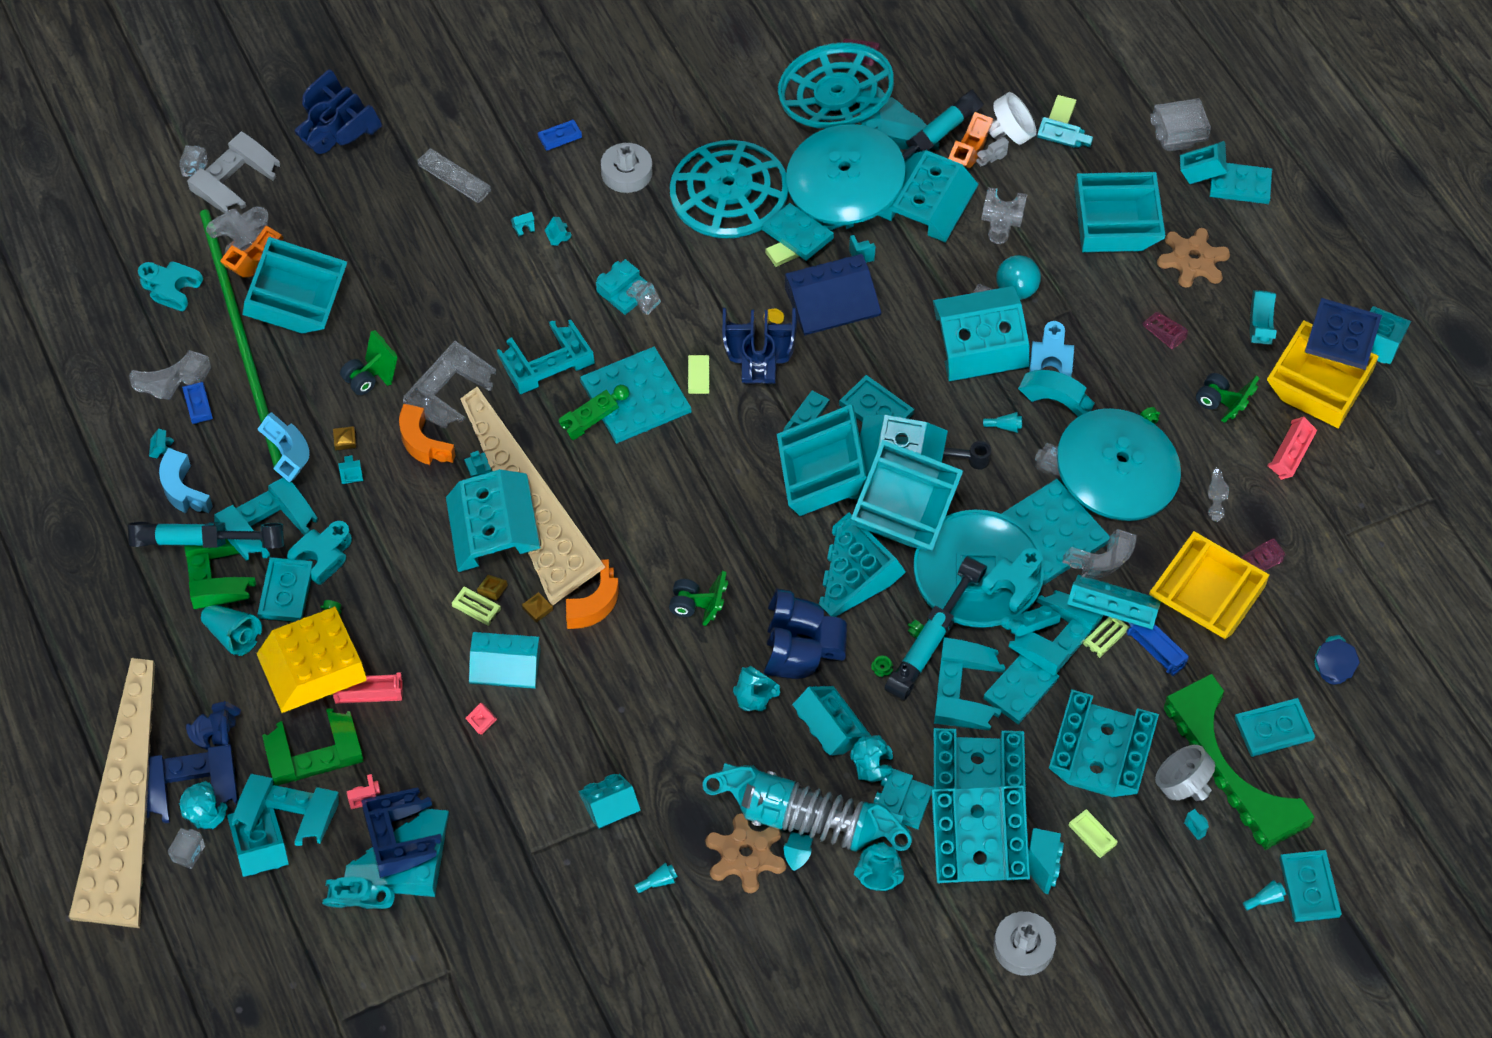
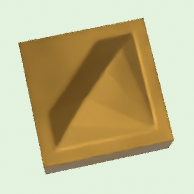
[333,427,356,450]
[477,575,508,600]
[522,592,553,622]

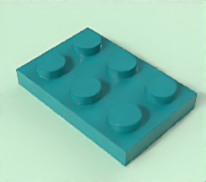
[1209,163,1272,204]
[762,203,834,261]
[839,375,914,422]
[258,557,314,622]
[983,655,1060,725]
[1234,698,1315,757]
[1279,850,1342,922]

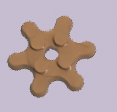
[1157,228,1230,288]
[705,813,786,893]

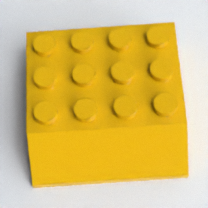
[1267,320,1379,429]
[1149,531,1269,639]
[257,607,367,713]

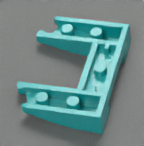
[497,320,595,395]
[214,477,318,560]
[1008,590,1103,676]
[934,637,1005,731]
[231,774,339,846]

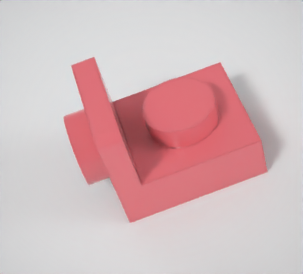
[347,774,380,809]

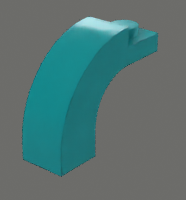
[1250,290,1277,345]
[1018,370,1095,417]

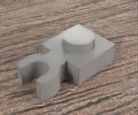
[976,137,1009,167]

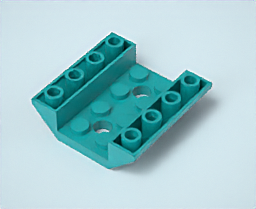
[878,150,978,243]
[933,286,1029,382]
[848,415,948,500]
[446,469,541,572]
[1049,690,1159,797]
[933,728,1026,818]
[932,785,1030,883]

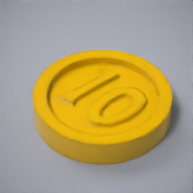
[764,309,784,324]

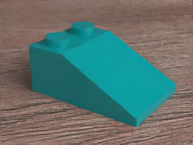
[1370,306,1411,364]
[227,807,289,877]

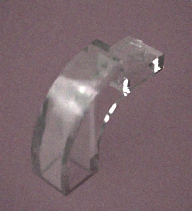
[1062,529,1137,578]

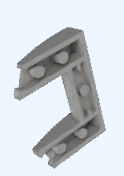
[187,131,280,214]

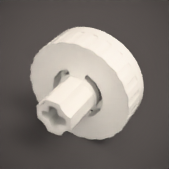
[989,92,1036,144]

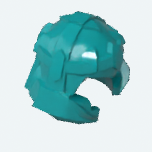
[733,665,780,711]
[850,735,893,782]
[179,781,227,830]
[854,842,904,891]

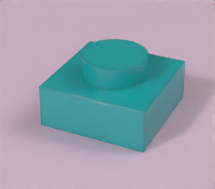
[1184,809,1209,840]

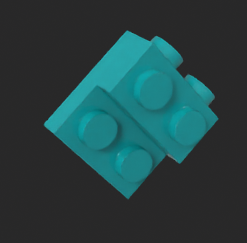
[596,259,654,315]
[873,768,934,829]

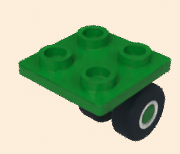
[340,330,397,395]
[1196,373,1259,423]
[669,570,728,626]

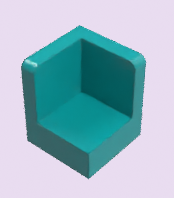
[849,235,876,262]

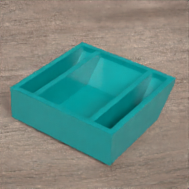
[1074,172,1165,252]
[242,237,347,333]
[777,404,867,516]
[850,440,963,551]

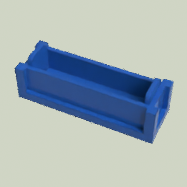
[1127,623,1189,677]

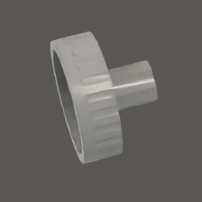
[601,143,652,193]
[1155,745,1215,802]
[993,911,1056,976]

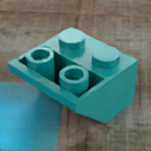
[1180,141,1227,184]
[578,774,641,828]
[1028,828,1064,894]

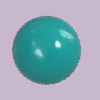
[996,255,1041,300]

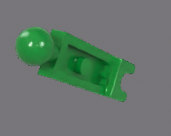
[559,384,629,440]

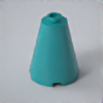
[201,605,262,656]

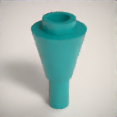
[983,412,1022,433]
[635,862,678,893]
[1243,880,1286,911]

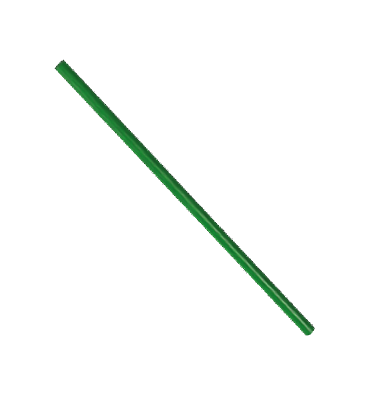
[200,210,282,473]

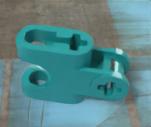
[138,262,203,311]
[287,521,352,585]
[981,548,1042,614]
[322,877,395,909]

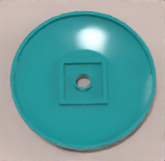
[786,124,906,225]
[1056,409,1181,521]
[913,510,1044,628]

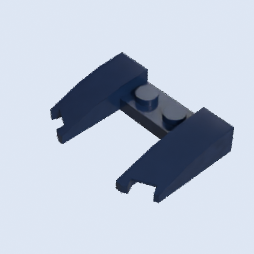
[146,744,238,823]
[361,787,442,878]

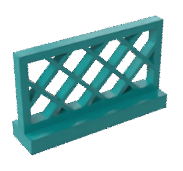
[1067,575,1161,629]

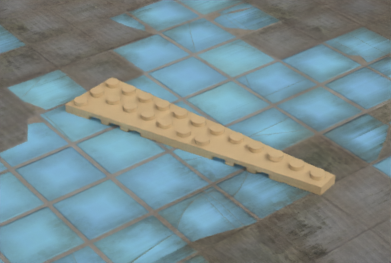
[460,387,605,606]
[69,658,155,928]

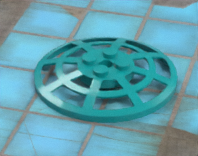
[778,43,894,128]
[670,140,789,238]

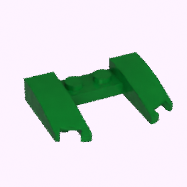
[184,539,256,609]
[262,708,364,786]

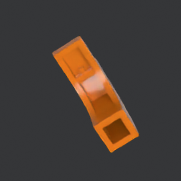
[948,112,994,168]
[220,226,284,277]
[399,404,455,465]
[566,559,619,629]

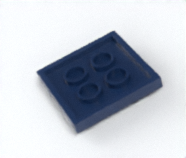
[1305,298,1382,370]

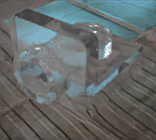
[626,280,661,315]

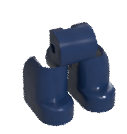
[294,69,382,154]
[722,307,797,384]
[764,588,847,679]

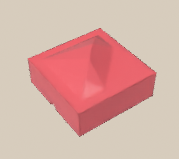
[466,703,497,735]

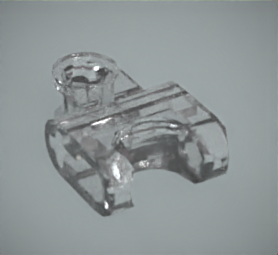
[981,187,1027,244]
[206,207,268,253]

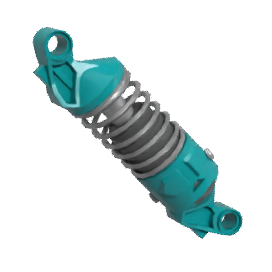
[703,763,913,852]

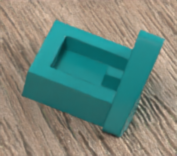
[784,832,813,871]

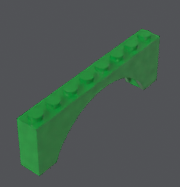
[1164,674,1315,850]

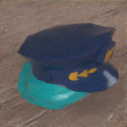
[1315,635,1360,685]

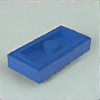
[538,119,582,151]
[182,382,213,424]

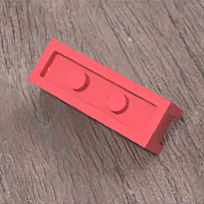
[1268,417,1317,480]
[333,672,403,704]

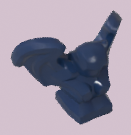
[186,701,241,750]

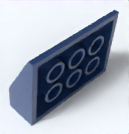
[785,254,881,335]

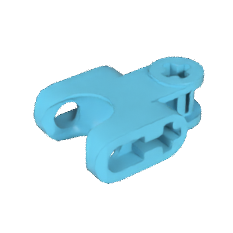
[1030,321,1074,377]

